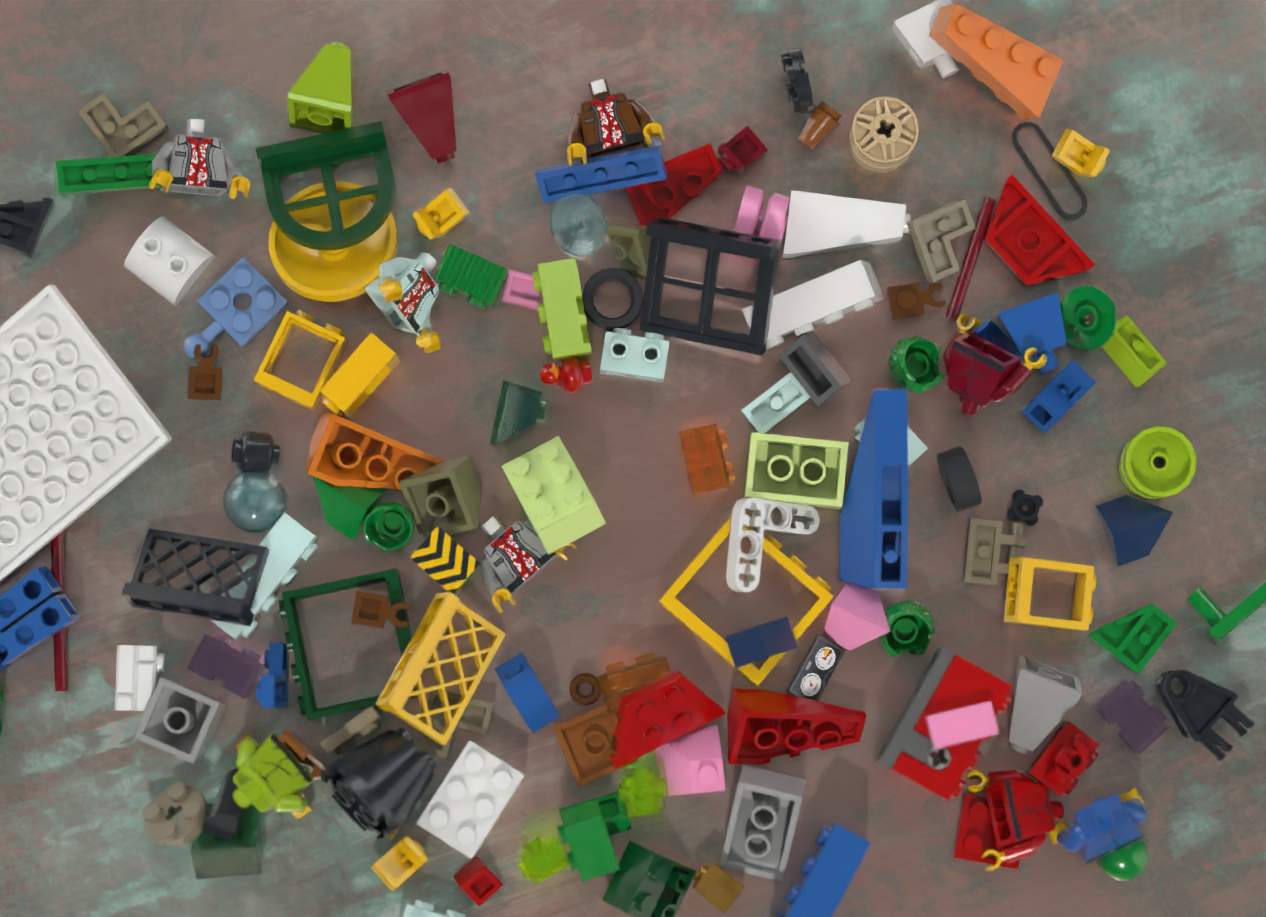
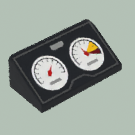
[786,634,845,701]

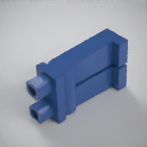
[0,566,81,672]

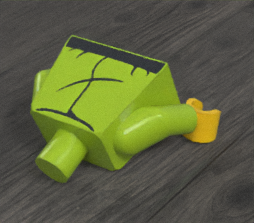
[233,732,314,819]

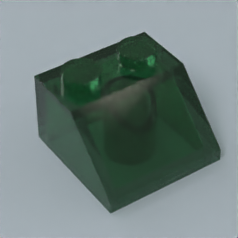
[191,803,263,879]

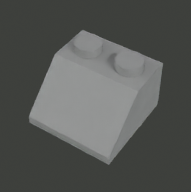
[134,677,227,765]

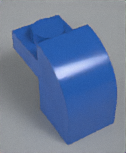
[1022,360,1096,434]
[495,653,560,733]

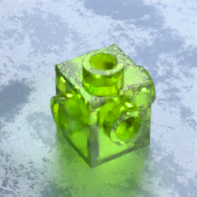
[619,766,668,818]

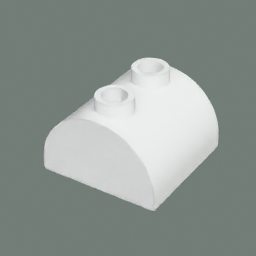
[124,216,215,306]

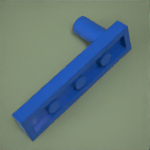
[535,139,668,203]

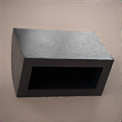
[202,768,248,842]

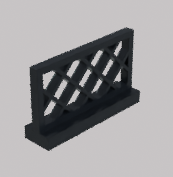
[121,528,270,626]

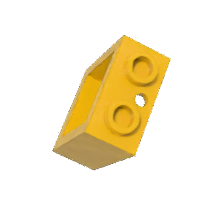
[254,309,348,411]
[320,332,400,419]
[1004,557,1096,631]

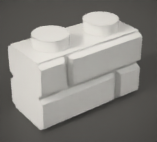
[115,645,166,711]

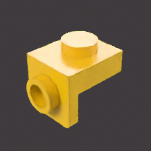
[1051,129,1110,177]
[412,188,470,239]
[371,835,428,892]

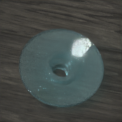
[550,193,607,256]

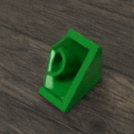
[313,477,388,541]

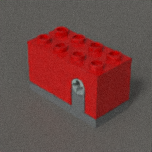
[874,647,1013,801]

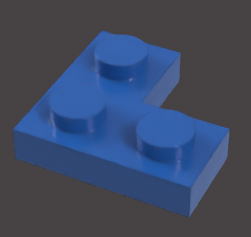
[256,643,289,708]

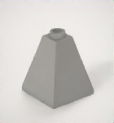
[1008,654,1082,754]

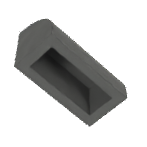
[778,331,852,406]

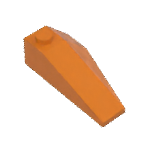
[306,412,445,490]

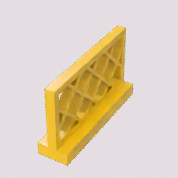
[375,592,506,745]

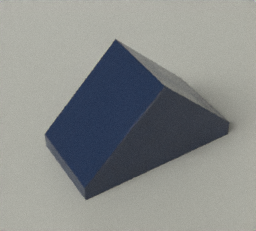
[725,617,798,668]

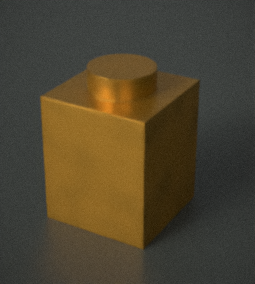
[692,862,744,913]

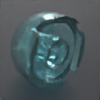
[223,471,288,533]

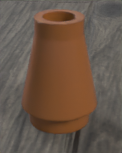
[798,101,842,150]

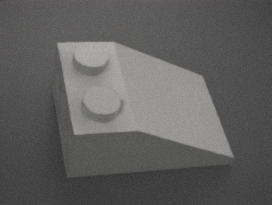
[719,764,806,882]

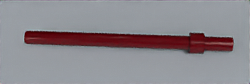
[51,528,68,691]

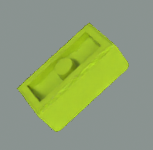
[1102,314,1167,387]

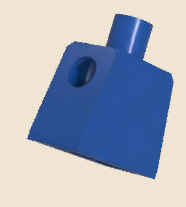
[998,293,1066,374]

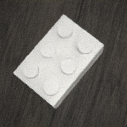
[416,740,526,859]

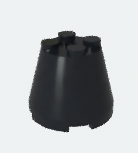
[320,727,436,843]

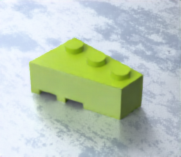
[532,258,592,361]

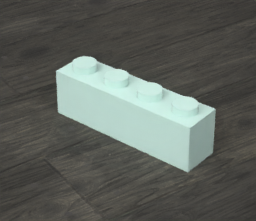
[211,512,318,640]

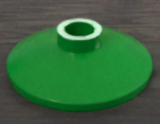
[1060,286,1117,350]

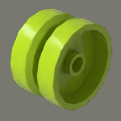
[1118,426,1196,501]

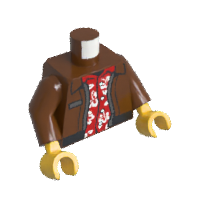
[567,79,665,165]

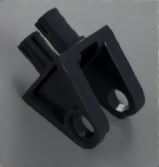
[1155,669,1255,762]

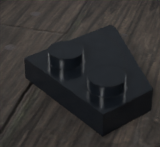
[0,198,54,258]

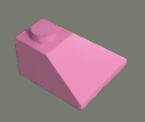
[655,725,726,796]

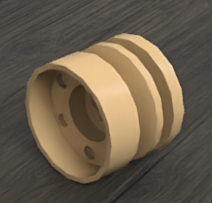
[848,96,919,173]

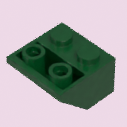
[602,840,696,917]

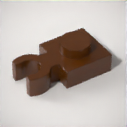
[887,282,946,320]
[187,344,222,400]
[351,591,411,629]

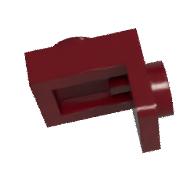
[717,125,768,176]

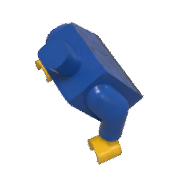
[1048,787,1147,864]

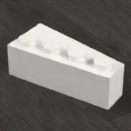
[742,260,885,349]

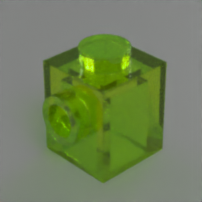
[518,835,570,884]

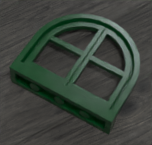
[256,121,396,251]

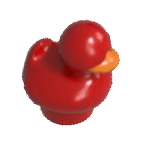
[540,357,592,394]

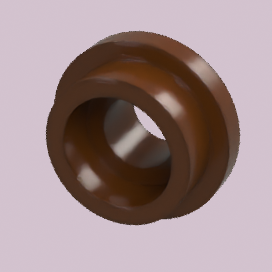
[569,673,602,705]

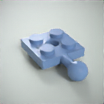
[184,257,289,360]

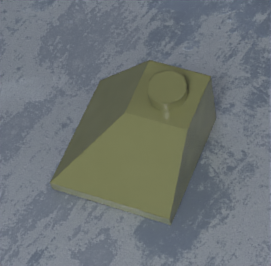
[399,456,481,541]

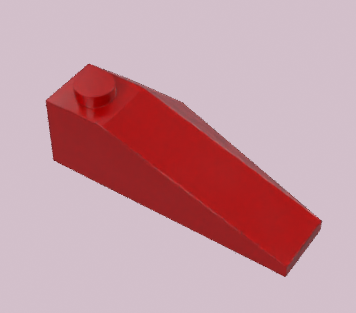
[727,688,867,765]

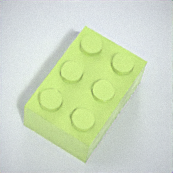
[744,432,849,510]
[502,436,606,554]

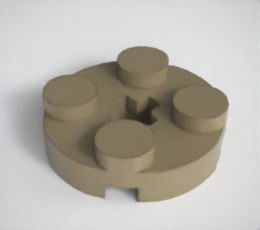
[142,782,209,847]

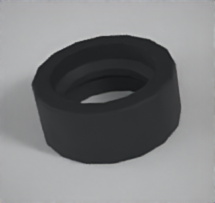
[582,267,643,331]
[937,446,982,512]

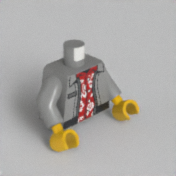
[149,119,251,199]
[481,515,577,613]

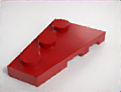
[624,143,723,226]

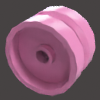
[732,185,790,262]

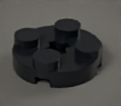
[780,48,813,114]

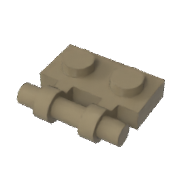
[963,518,1026,587]

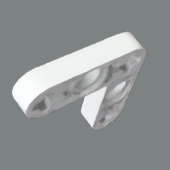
[726,498,820,592]

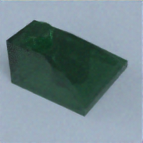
[490,381,548,451]

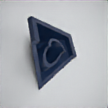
[1095,495,1173,566]

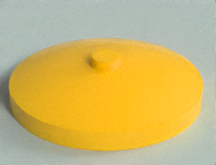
[269,181,398,302]

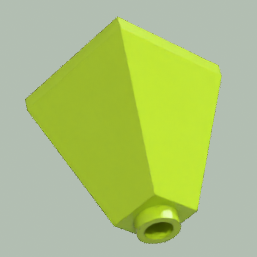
[287,42,353,134]

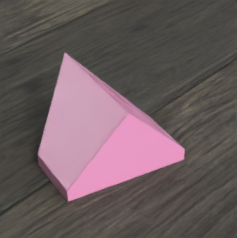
[822,582,890,651]

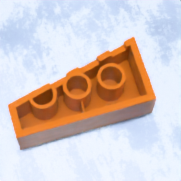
[929,4,1063,120]

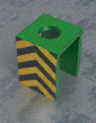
[411,527,481,595]

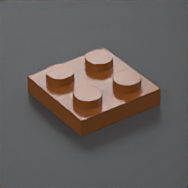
[553,701,638,787]

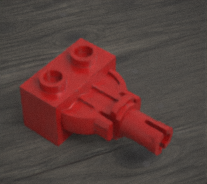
[1026,721,1100,797]

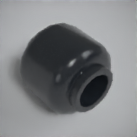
[231,431,280,474]

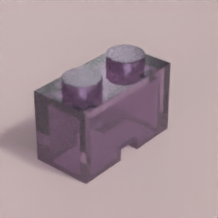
[187,632,265,699]
[1092,679,1169,754]

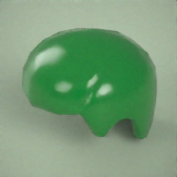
[363,502,415,551]
[1096,840,1149,881]

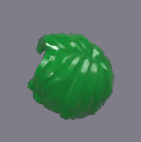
[889,335,944,394]
[879,601,935,657]

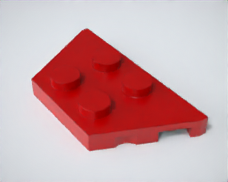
[984,174,1095,287]
[609,671,725,769]

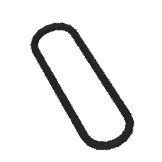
[1012,122,1087,219]

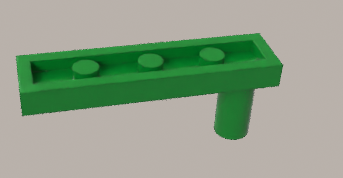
[53,154,161,196]
[1187,583,1266,644]

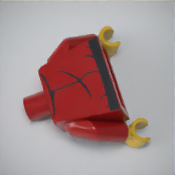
[967,770,1064,871]

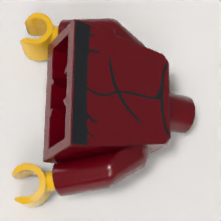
[943,314,1047,415]

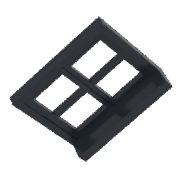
[640,216,781,356]

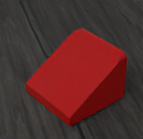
[454,856,503,907]

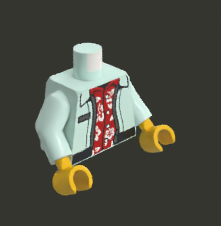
[365,252,441,353]

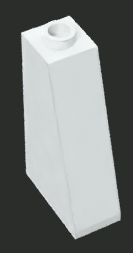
[782,190,911,259]

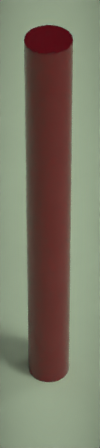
[945,196,996,321]

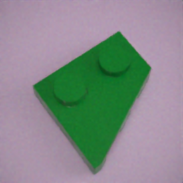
[1087,603,1178,675]

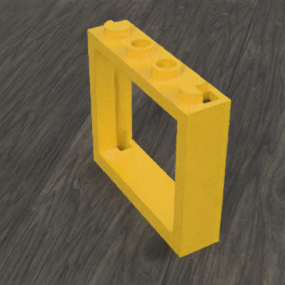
[659,514,834,686]

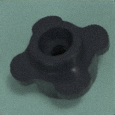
[1007,490,1043,526]

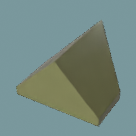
[600,218,651,277]

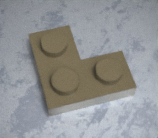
[78,93,169,157]
[906,199,976,282]
[416,689,495,759]
[320,706,384,755]

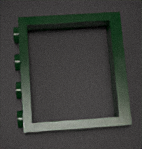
[278,568,421,720]

